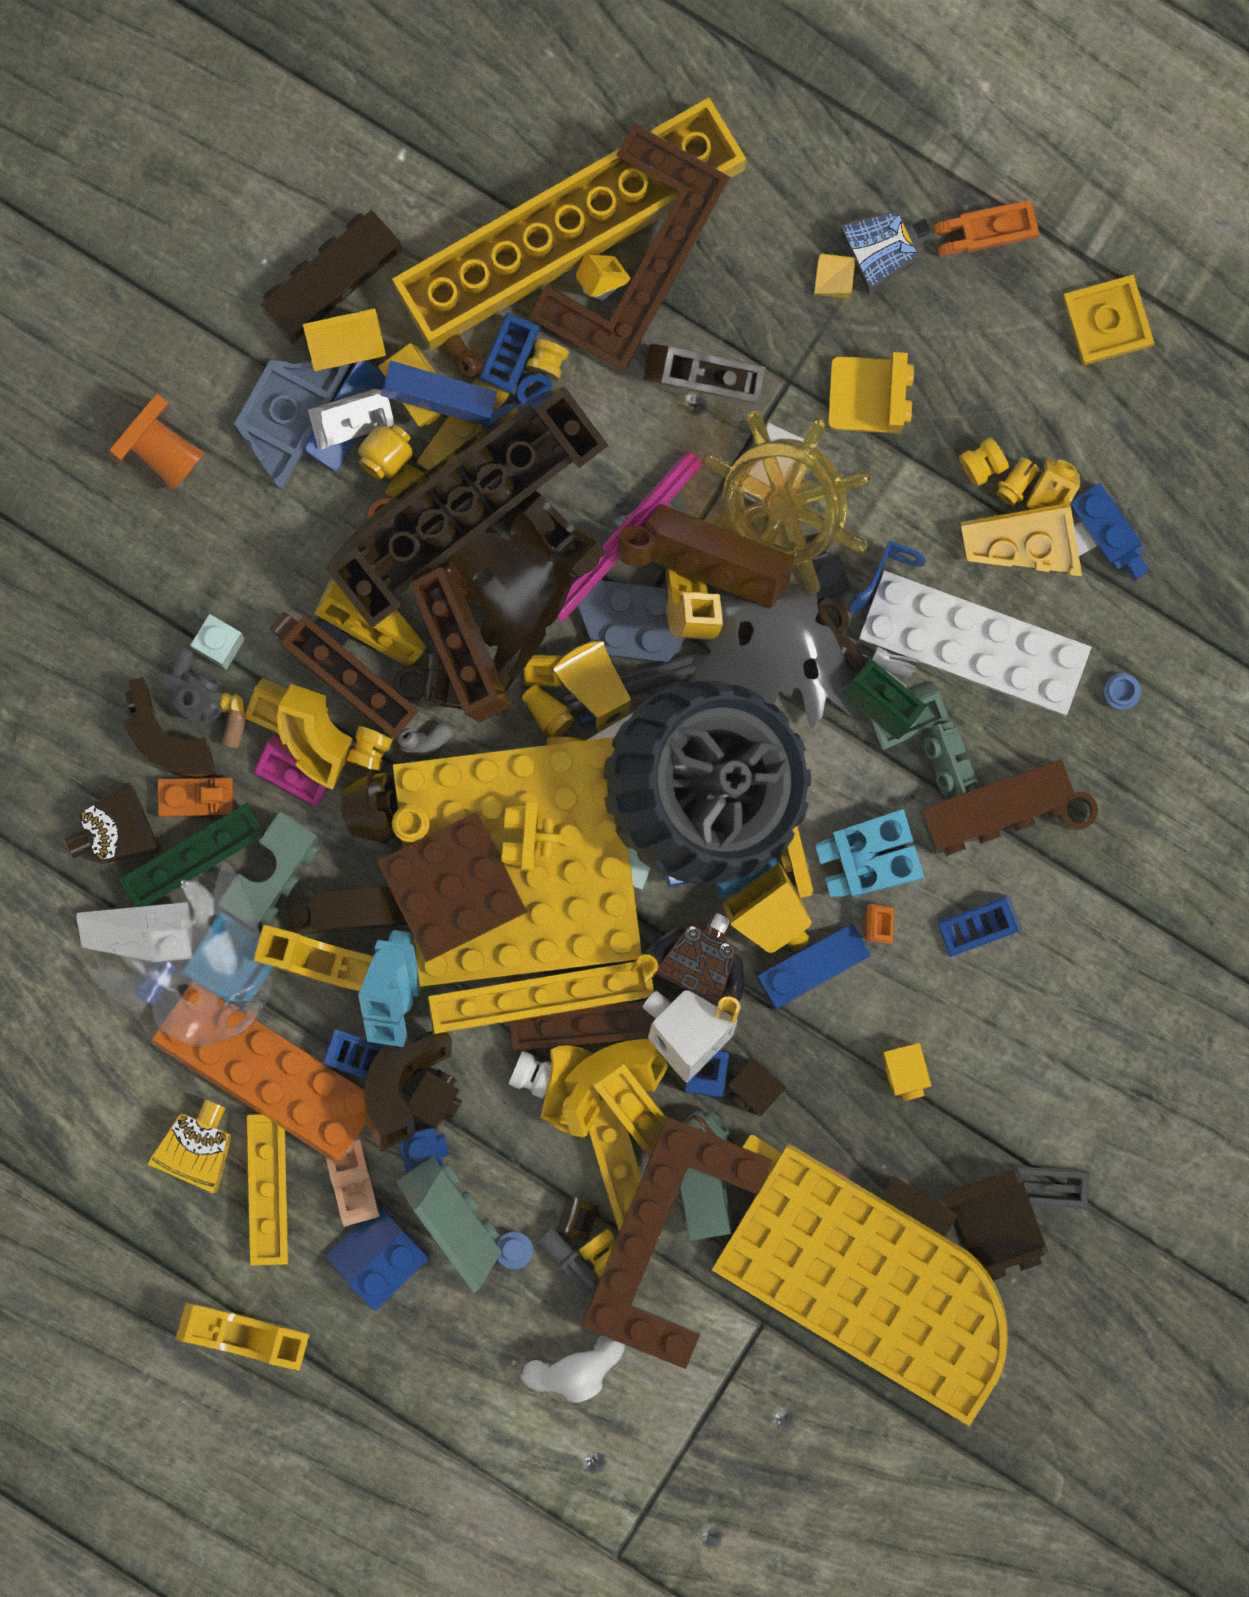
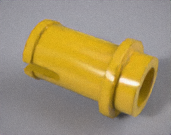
[996,457,1040,506]

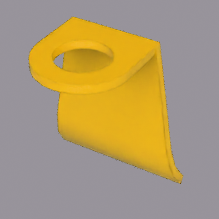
[552,640,631,732]
[541,1046,594,1136]

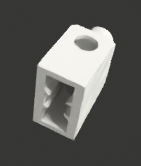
[643,990,738,1083]

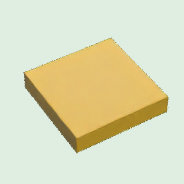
[1062,274,1155,366]

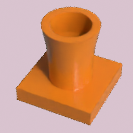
[108,394,206,492]

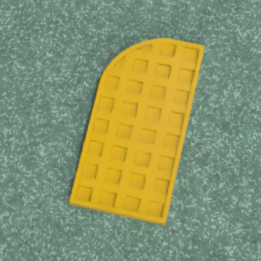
[712,1143,1008,1426]

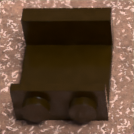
[943,1167,1048,1281]

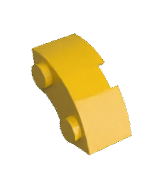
[277,684,353,790]

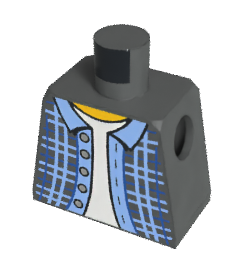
[840,211,933,295]

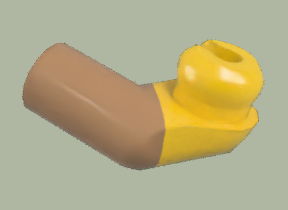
[219,693,246,748]

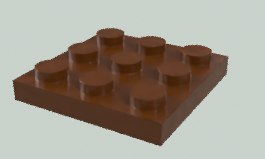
[377,811,528,962]

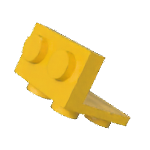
[828,352,914,434]

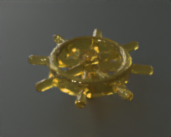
[702,411,870,594]

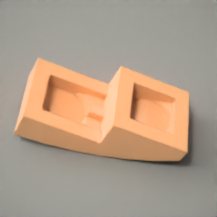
[325,1140,380,1226]

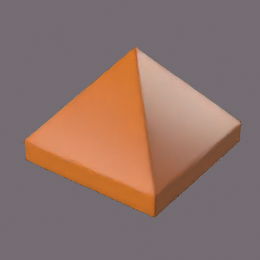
[860,904,894,944]

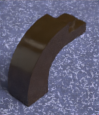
[365,1031,452,1152]

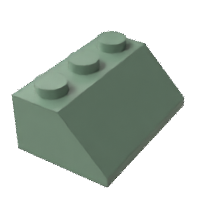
[396,1156,501,1293]

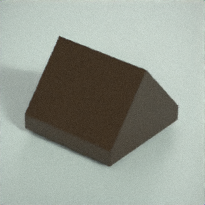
[556,1196,599,1241]

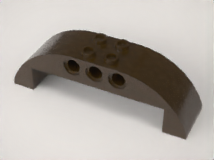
[326,386,609,628]

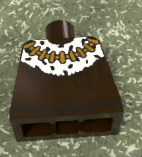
[65,782,160,865]

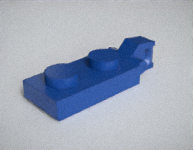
[1070,483,1149,581]

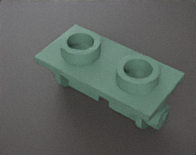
[921,722,978,800]

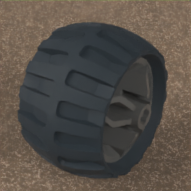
[603,681,811,884]

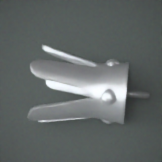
[862,647,920,688]

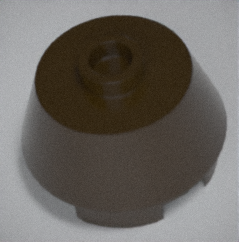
[341,770,398,843]

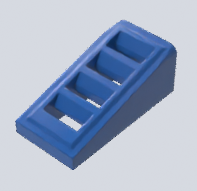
[478,312,541,394]
[937,896,1022,957]
[323,1029,384,1079]

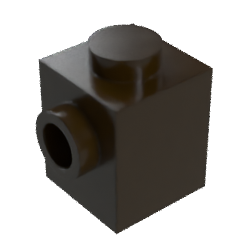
[727,1058,786,1117]
[406,1069,462,1129]

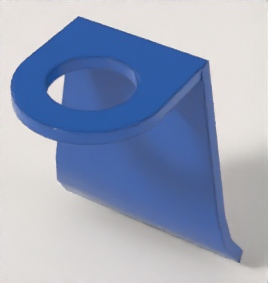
[848,540,926,614]

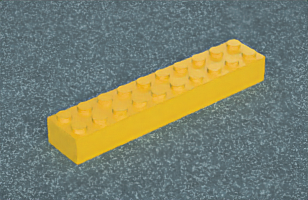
[392,97,746,350]

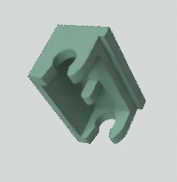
[680,1166,736,1241]

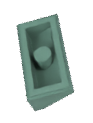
[867,681,950,750]

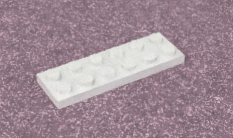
[858,570,1092,717]

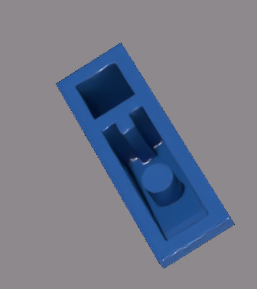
[756,924,871,1011]

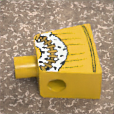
[148,1099,232,1193]

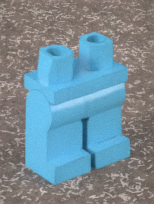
[815,809,924,899]
[358,930,421,1047]

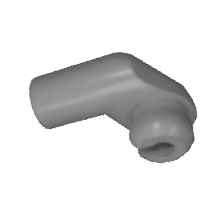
[397,721,454,757]

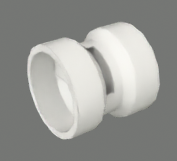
[509,1051,551,1099]

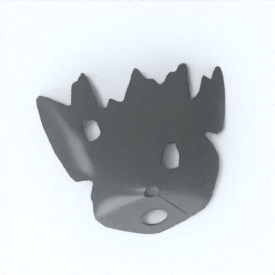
[687,583,856,728]

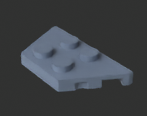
[234,360,351,490]
[571,577,685,663]

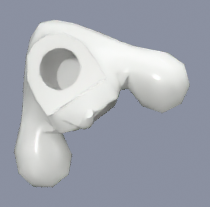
[520,1335,625,1403]

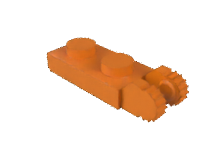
[932,200,1040,257]

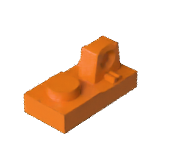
[158,778,234,818]

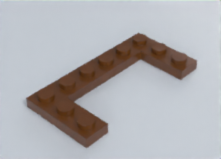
[528,123,731,371]
[506,921,733,1051]
[581,1116,772,1369]

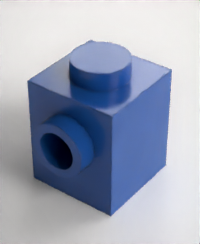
[399,1128,449,1174]

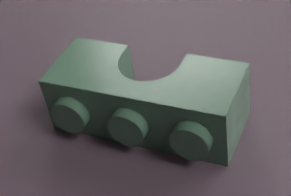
[218,812,320,931]

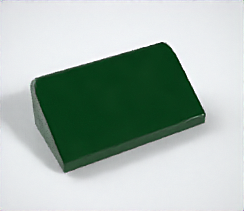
[842,658,927,740]

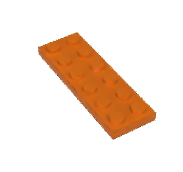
[151,980,367,1165]

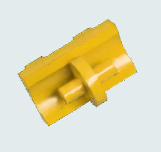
[502,802,564,872]

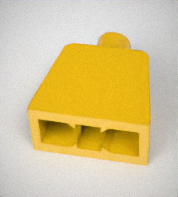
[722,862,812,953]

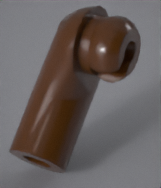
[443,334,484,377]

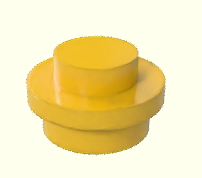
[392,805,430,842]

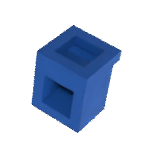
[685,1048,729,1098]

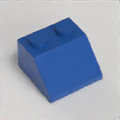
[325,1204,431,1311]

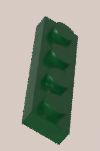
[119,802,265,907]

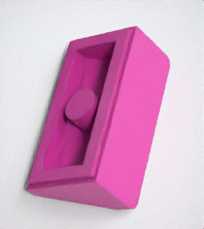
[253,734,329,808]

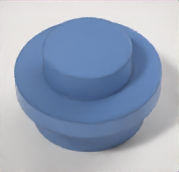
[1104,673,1141,710]
[497,1232,533,1269]

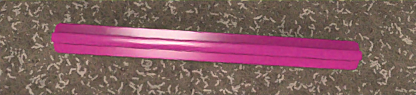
[556,451,702,622]

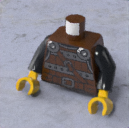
[631,912,745,1023]

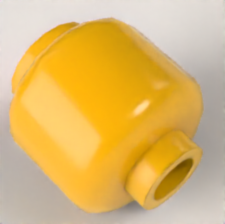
[358,425,412,480]

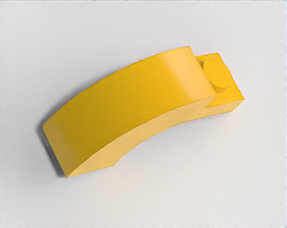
[665,567,723,640]
[253,925,374,992]
[563,1039,668,1137]
[176,1302,309,1371]

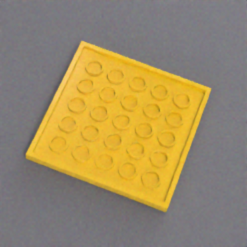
[393,737,642,987]

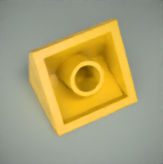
[303,308,386,372]

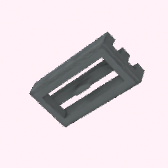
[1014,1167,1090,1209]

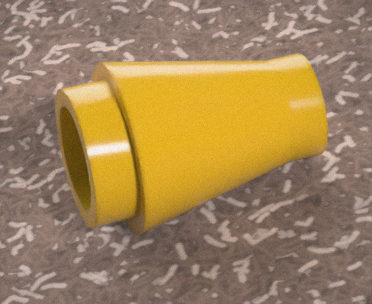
[521,684,575,737]

